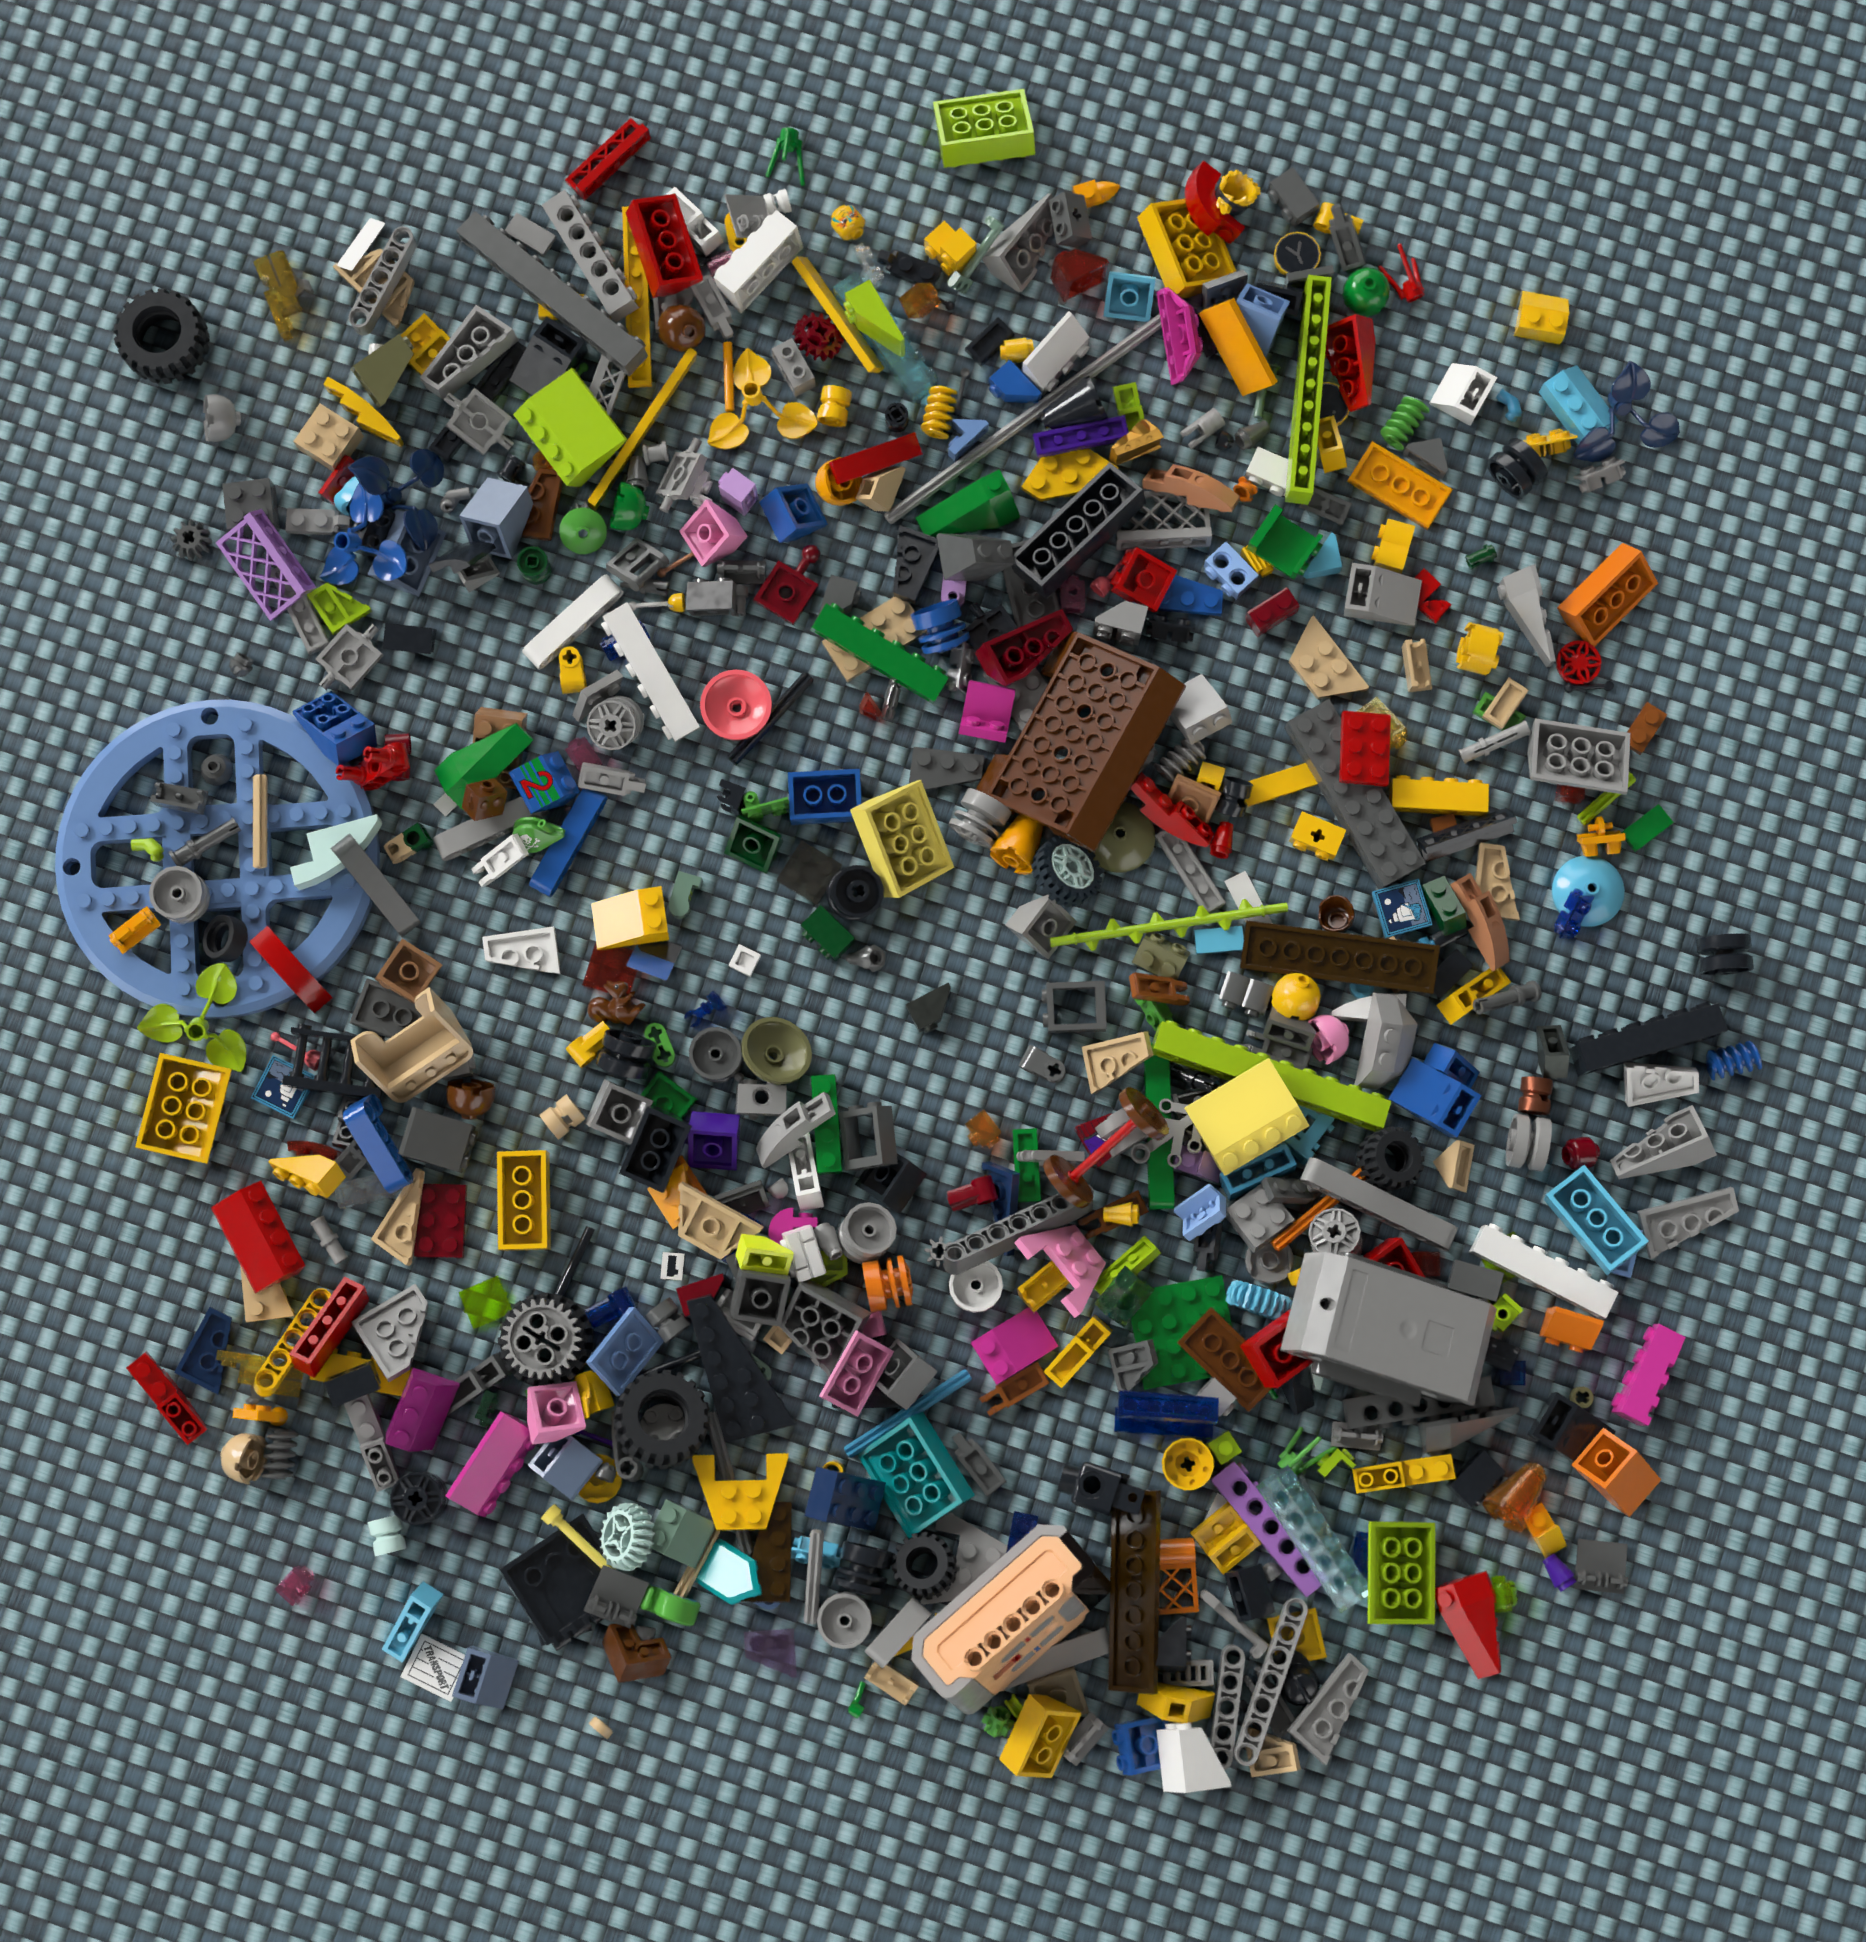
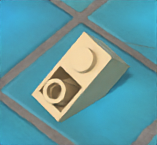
[856,466,906,512]

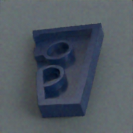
[174,1306,233,1395]

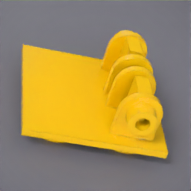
[1523,429,1578,457]

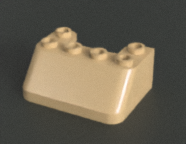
[350,987,473,1103]

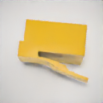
[574,1370,615,1419]

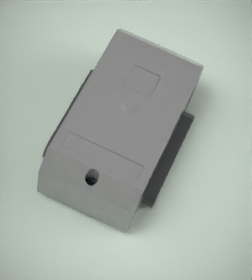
[1280,1252,1497,1406]

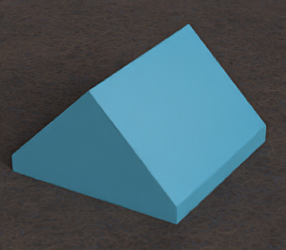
[1103,271,1156,322]

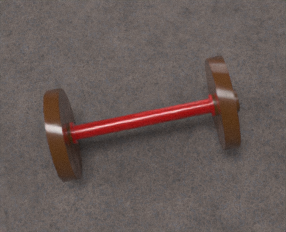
[1043,1087,1169,1208]

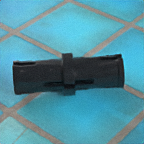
[1170,1064,1219,1093]

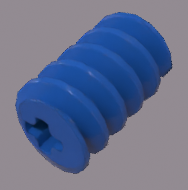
[1706,1041,1762,1081]

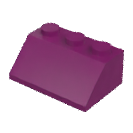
[385,1367,459,1452]

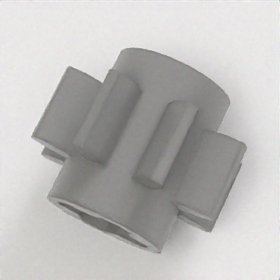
[924,1236,952,1267]

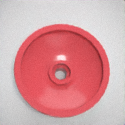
[700,670,772,740]

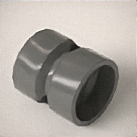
[645,1297,691,1343]

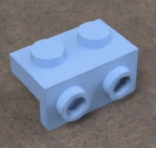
[1174,1184,1226,1241]

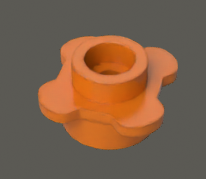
[1233,477,1258,502]

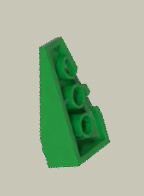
[915,469,1020,538]
[434,723,534,810]

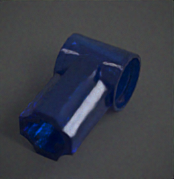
[584,1286,637,1329]

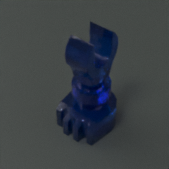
[684,990,727,1027]

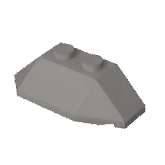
[1354,992,1418,1090]

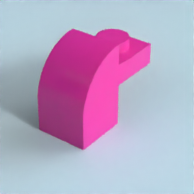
[769,1208,819,1244]

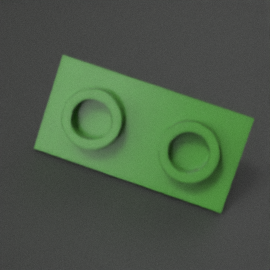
[1134,999,1173,1031]

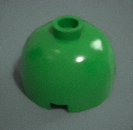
[1342,267,1390,317]
[610,482,649,531]

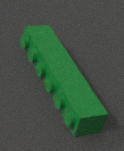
[811,603,949,704]

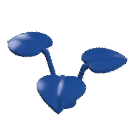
[320,483,407,585]

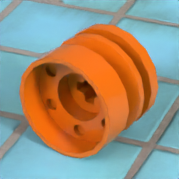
[862,1255,913,1313]

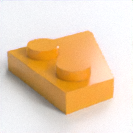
[647,1163,691,1229]

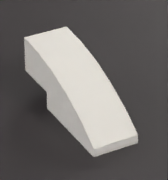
[666,187,724,256]
[1329,994,1407,1023]

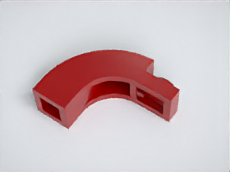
[1185,160,1245,244]

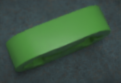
[644,1023,676,1068]

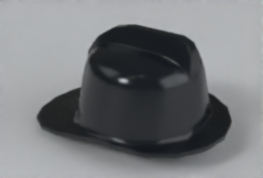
[1271,1650,1320,1706]

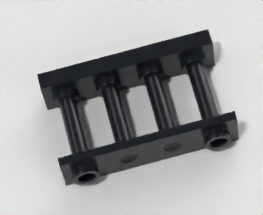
[282,1024,385,1100]

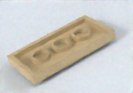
[822,597,927,683]

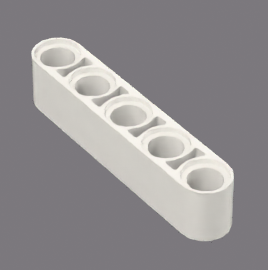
[522,574,624,670]

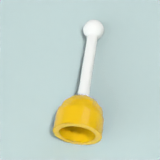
[628,593,685,612]

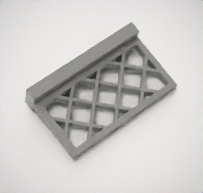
[1116,491,1212,550]

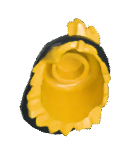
[1215,170,1261,216]

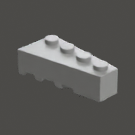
[420,305,519,400]

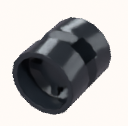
[1215,776,1253,818]

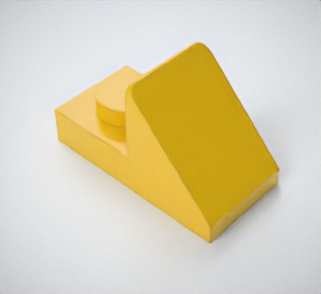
[1520,1502,1567,1558]

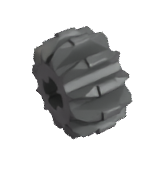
[170,519,212,561]

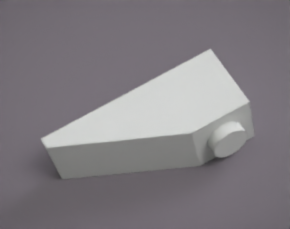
[788,1132,824,1212]

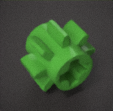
[981,1706,1014,1737]

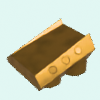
[1109,419,1164,466]

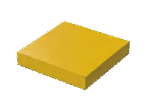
[1267,1607,1327,1662]

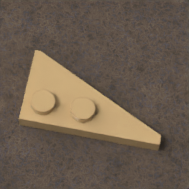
[371,1168,425,1266]

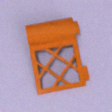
[1159,1537,1199,1615]

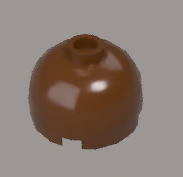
[658,304,706,352]
[447,1079,496,1120]

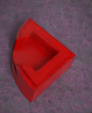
[1418,600,1452,624]

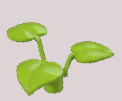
[137,963,247,1072]

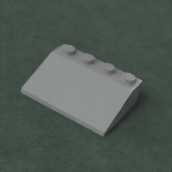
[1528,718,1630,795]

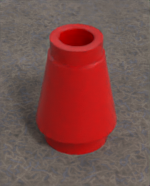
[1209,821,1234,859]

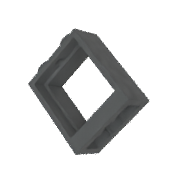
[1042,981,1107,1034]
[839,1102,898,1171]

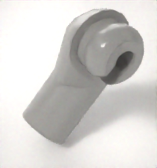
[440,487,471,513]

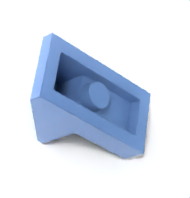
[948,419,989,462]

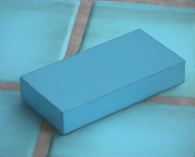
[1194,926,1244,955]

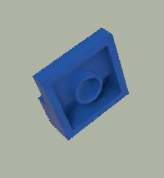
[1112,1716,1169,1775]

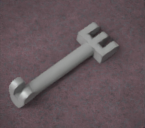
[1199,1589,1269,1659]

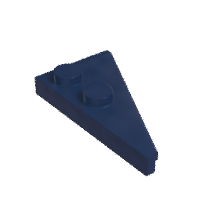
[982,1161,1020,1256]

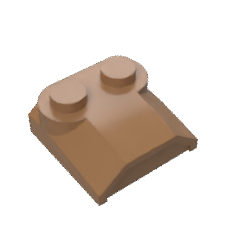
[375,938,443,1004]

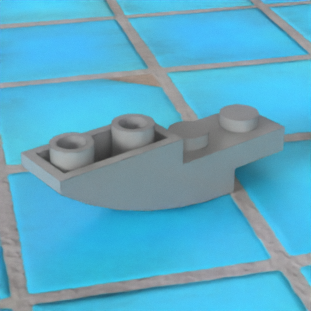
[756,1092,836,1169]
[344,1394,400,1492]

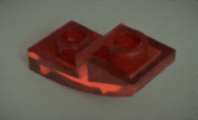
[287,1141,342,1161]

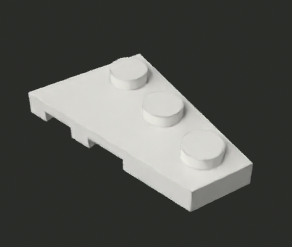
[482,926,561,975]
[1624,1062,1699,1107]

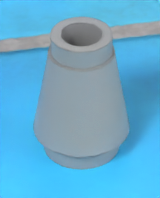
[814,1223,843,1260]

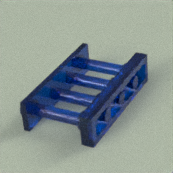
[1114,1390,1219,1439]

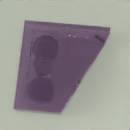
[744,1628,797,1678]

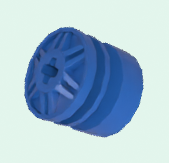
[910,599,970,654]

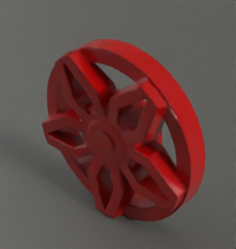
[1556,641,1602,685]

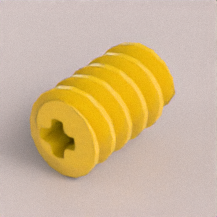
[921,386,958,439]

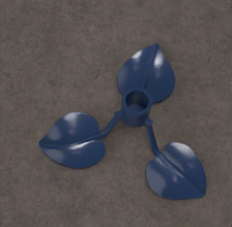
[1573,361,1680,462]
[348,449,444,552]

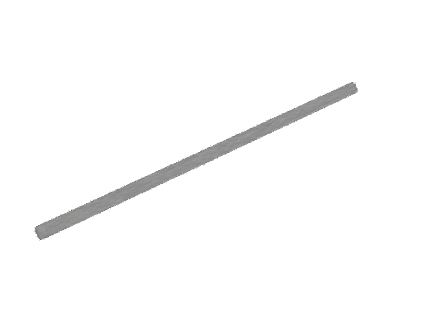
[884,313,1162,524]

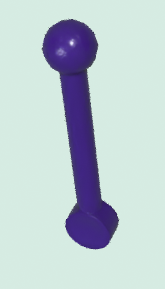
[574,1430,613,1449]

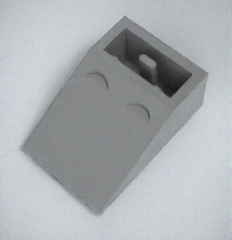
[1344,563,1422,627]

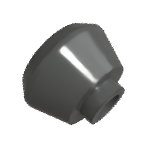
[201,754,233,786]

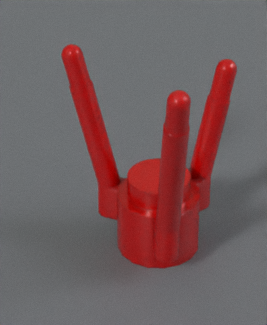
[1378,244,1425,303]

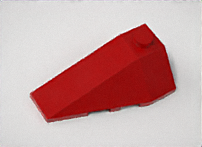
[1325,314,1376,412]
[1435,1570,1501,1679]

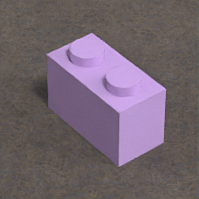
[718,468,758,516]

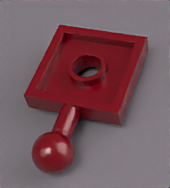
[753,544,820,626]

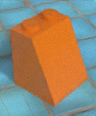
[1572,1428,1661,1517]

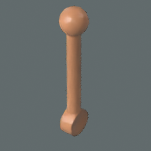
[657,550,696,577]

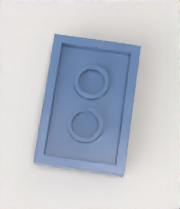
[586,1307,664,1396]

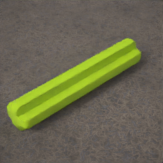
[1577,772,1636,825]

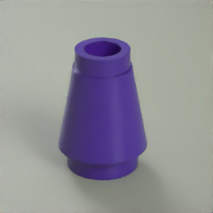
[1542,1553,1577,1592]

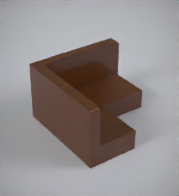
[602,1623,672,1683]

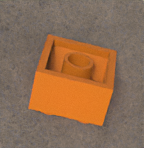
[1539,1306,1604,1354]

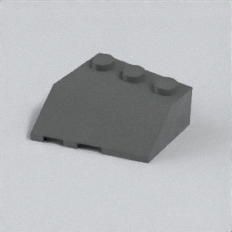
[780,1279,871,1379]

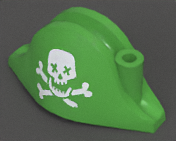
[512,817,566,853]

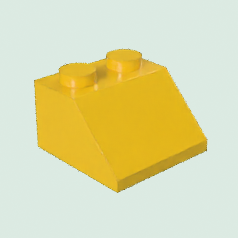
[1514,291,1569,345]

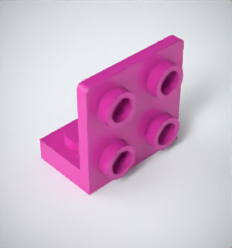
[958,680,1016,743]

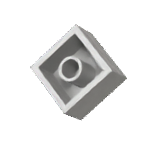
[1226,1183,1295,1254]

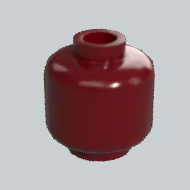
[1561,1137,1600,1170]

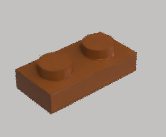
[1627,702,1667,755]

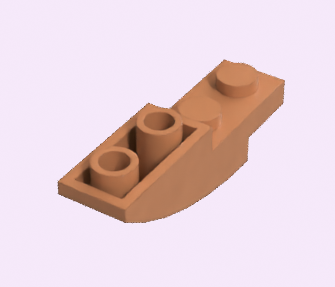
[1142,464,1240,512]
[1450,873,1509,972]

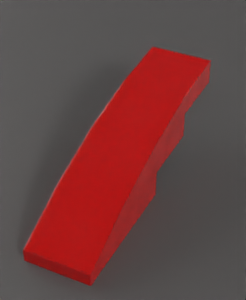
[829,432,923,485]

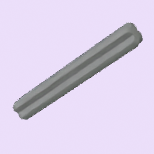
[804,1529,824,1624]

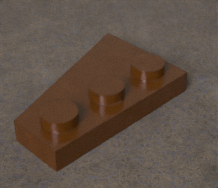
[521,468,563,541]

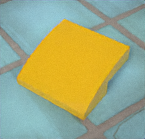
[401,313,450,375]
[1190,1502,1261,1575]

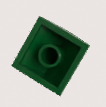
[724,815,783,874]

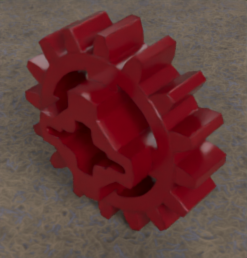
[792,312,844,362]

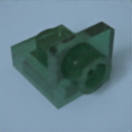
[474,1390,499,1428]

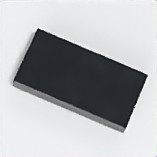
[965,317,1014,366]
[1433,949,1474,999]

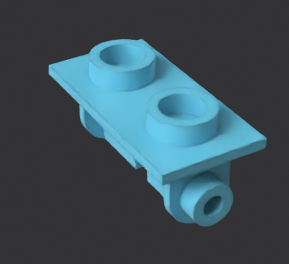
[791,1536,842,1569]

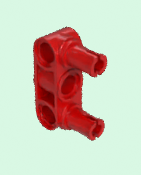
[336,742,410,791]

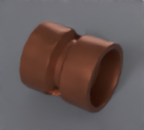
[1518,1077,1553,1115]

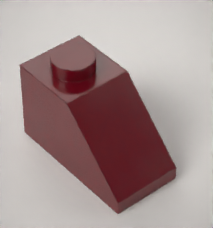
[676,1273,726,1317]

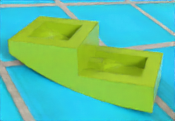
[1112,382,1145,432]

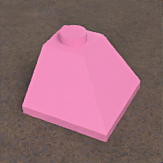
[679,499,748,567]
[527,1381,586,1445]

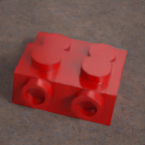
[1110,547,1177,613]

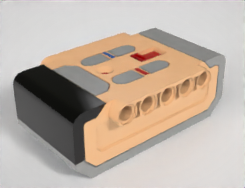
[911,1524,1112,1715]

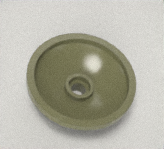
[1088,802,1155,873]
[741,1017,812,1084]

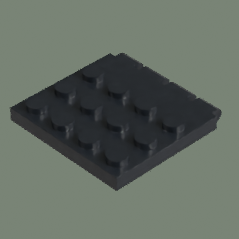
[499,1514,620,1651]

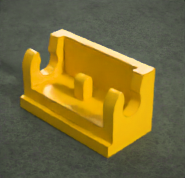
[1017,1260,1070,1313]

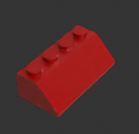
[626,193,703,298]
[211,1181,305,1294]

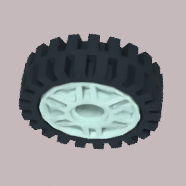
[1032,835,1102,907]

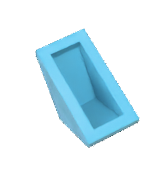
[1303,532,1342,579]

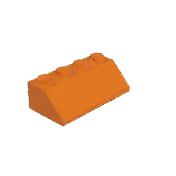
[1557,543,1658,647]

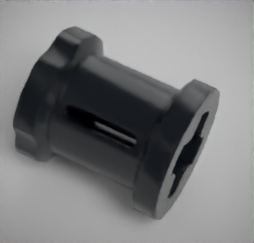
[496,454,526,484]

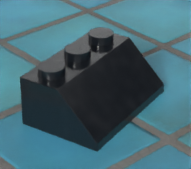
[619,1105,692,1193]

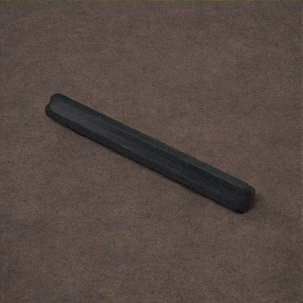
[727,672,813,765]

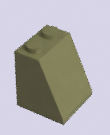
[350,334,414,408]

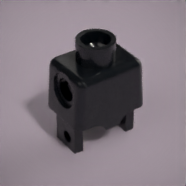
[1057,1462,1145,1516]

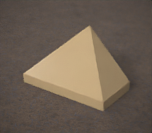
[1433,1140,1475,1192]

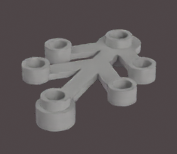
[1131,1099,1202,1168]

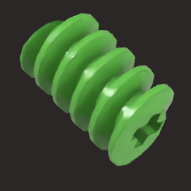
[1380,397,1430,450]

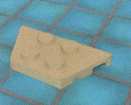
[333,249,415,329]
[1288,616,1369,699]
[678,1181,764,1260]

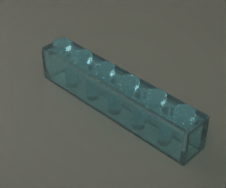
[833,271,938,404]

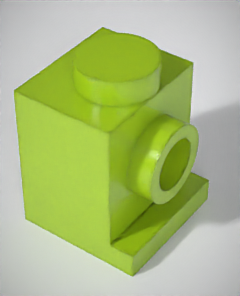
[1491,1293,1523,1332]

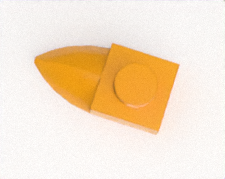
[1072,179,1120,208]

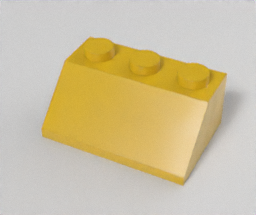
[999,1694,1082,1778]

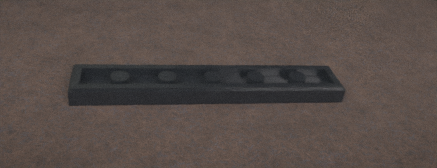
[429,342,526,463]

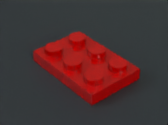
[1339,711,1391,787]

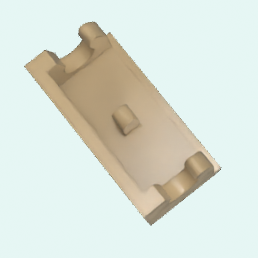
[1402,639,1432,692]
[864,1661,919,1705]

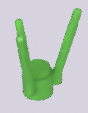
[1277,1427,1338,1478]

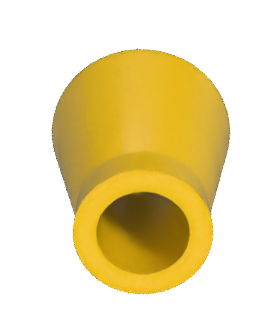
[1103,1202,1139,1226]

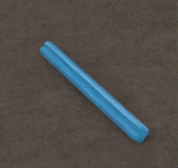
[844,1369,972,1458]

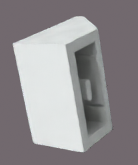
[1429,363,1497,426]

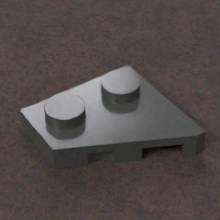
[1108,1339,1159,1396]

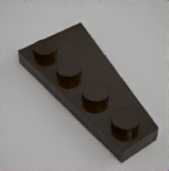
[740,1502,792,1603]

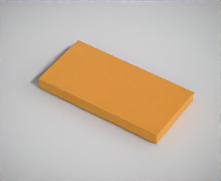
[1199,298,1278,396]
[1347,441,1453,530]

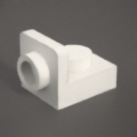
[690,470,713,508]

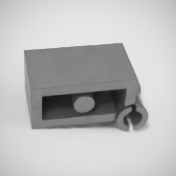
[686,578,748,617]

